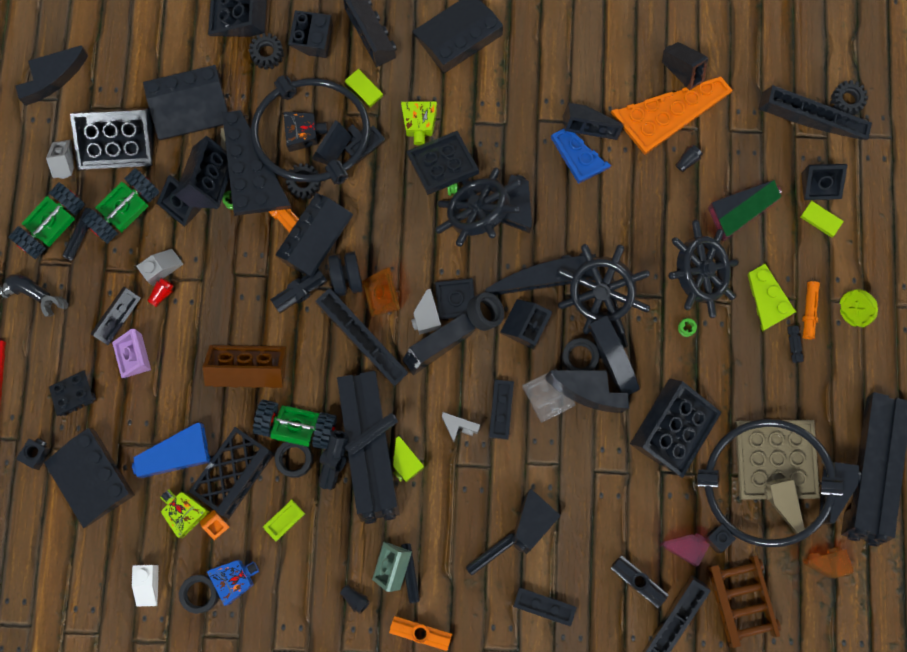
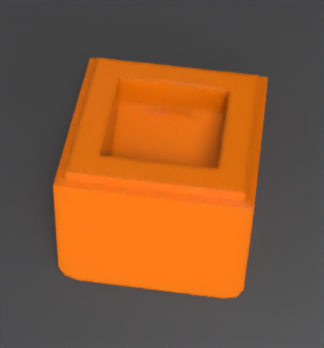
[200,510,229,540]

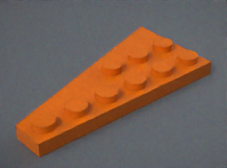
[611,77,733,155]

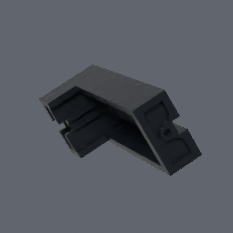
[337,371,400,524]
[841,392,907,547]

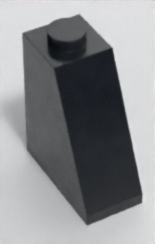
[662,42,708,91]
[501,174,532,233]
[512,489,561,554]

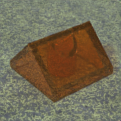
[363,268,400,317]

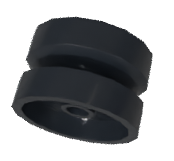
[328,251,363,297]

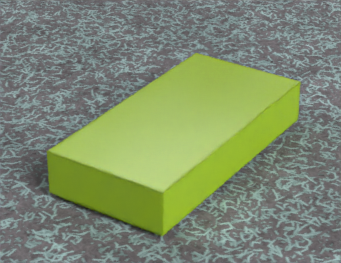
[345,69,383,108]
[800,201,844,238]
[263,500,305,542]

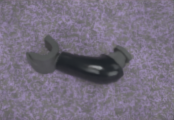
[0,274,68,317]

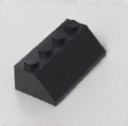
[343,0,397,68]
[175,136,229,209]
[275,193,353,277]

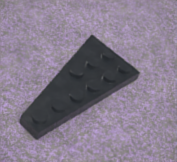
[222,110,291,216]

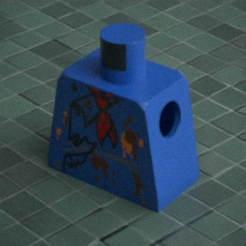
[207,560,259,606]

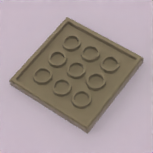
[735,420,820,500]

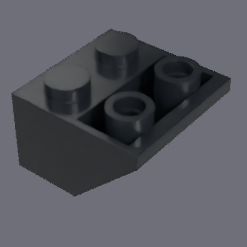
[288,10,333,58]
[500,299,552,350]

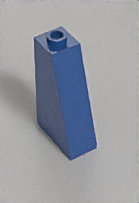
[132,423,210,478]

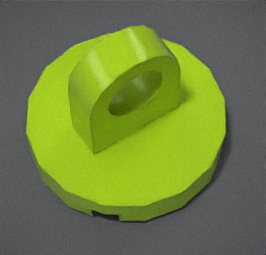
[840,289,878,327]

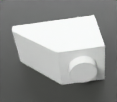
[132,565,159,606]

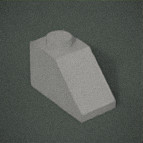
[46,140,74,179]
[136,249,183,286]
[411,289,441,335]

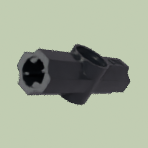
[270,269,327,314]
[318,430,348,490]
[610,555,668,608]

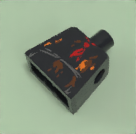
[284,112,328,152]

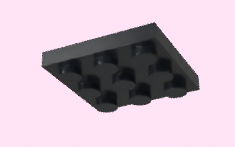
[406,131,479,195]

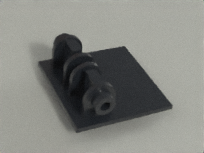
[49,370,97,416]

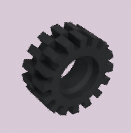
[249,33,284,70]
[830,80,868,116]
[286,163,321,200]

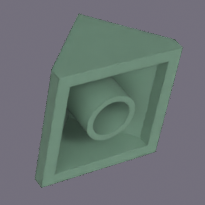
[372,542,412,592]

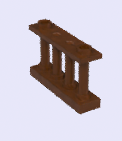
[707,556,781,648]

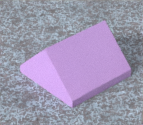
[112,329,151,378]

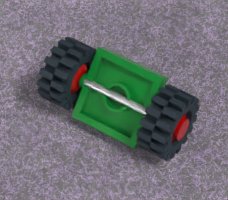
[82,168,160,244]
[8,182,86,259]
[253,399,337,449]

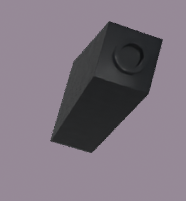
[402,313,476,375]

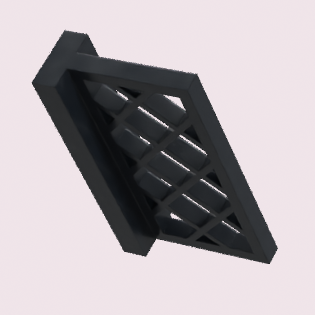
[189,427,274,519]

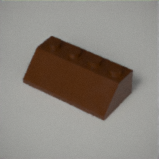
[202,345,286,388]

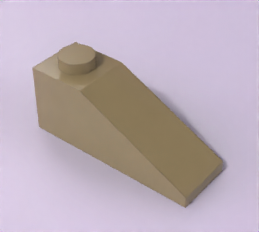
[764,477,804,534]

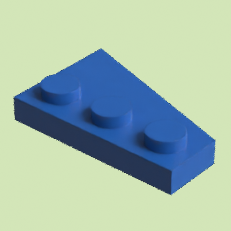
[550,129,611,184]

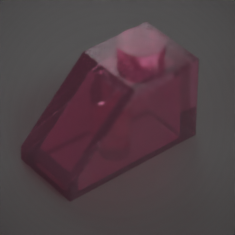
[660,533,710,566]

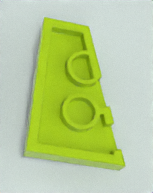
[747,264,796,332]

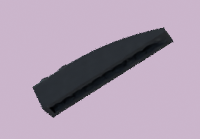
[758,85,872,140]
[485,253,596,296]
[315,288,408,386]
[643,575,711,652]

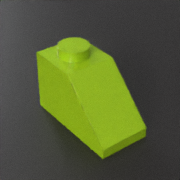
[393,436,424,483]

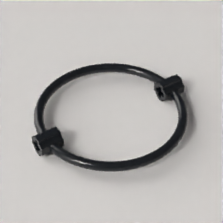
[251,75,370,185]
[697,419,843,547]

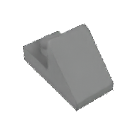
[442,412,480,442]

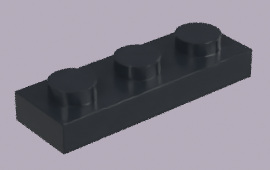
[91,286,141,345]
[489,380,514,440]
[513,587,577,627]

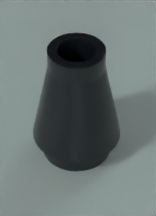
[675,144,703,172]
[340,585,370,614]

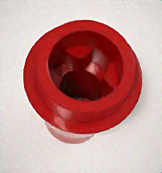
[147,278,174,307]

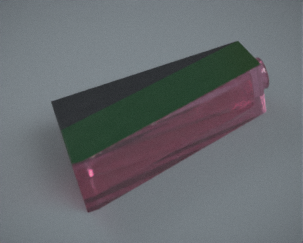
[708,180,782,242]

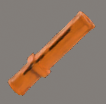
[802,281,820,340]

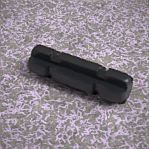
[787,325,804,363]

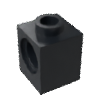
[16,438,51,470]
[703,524,736,553]

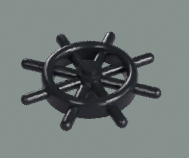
[435,167,521,247]
[668,220,739,318]
[557,244,650,335]

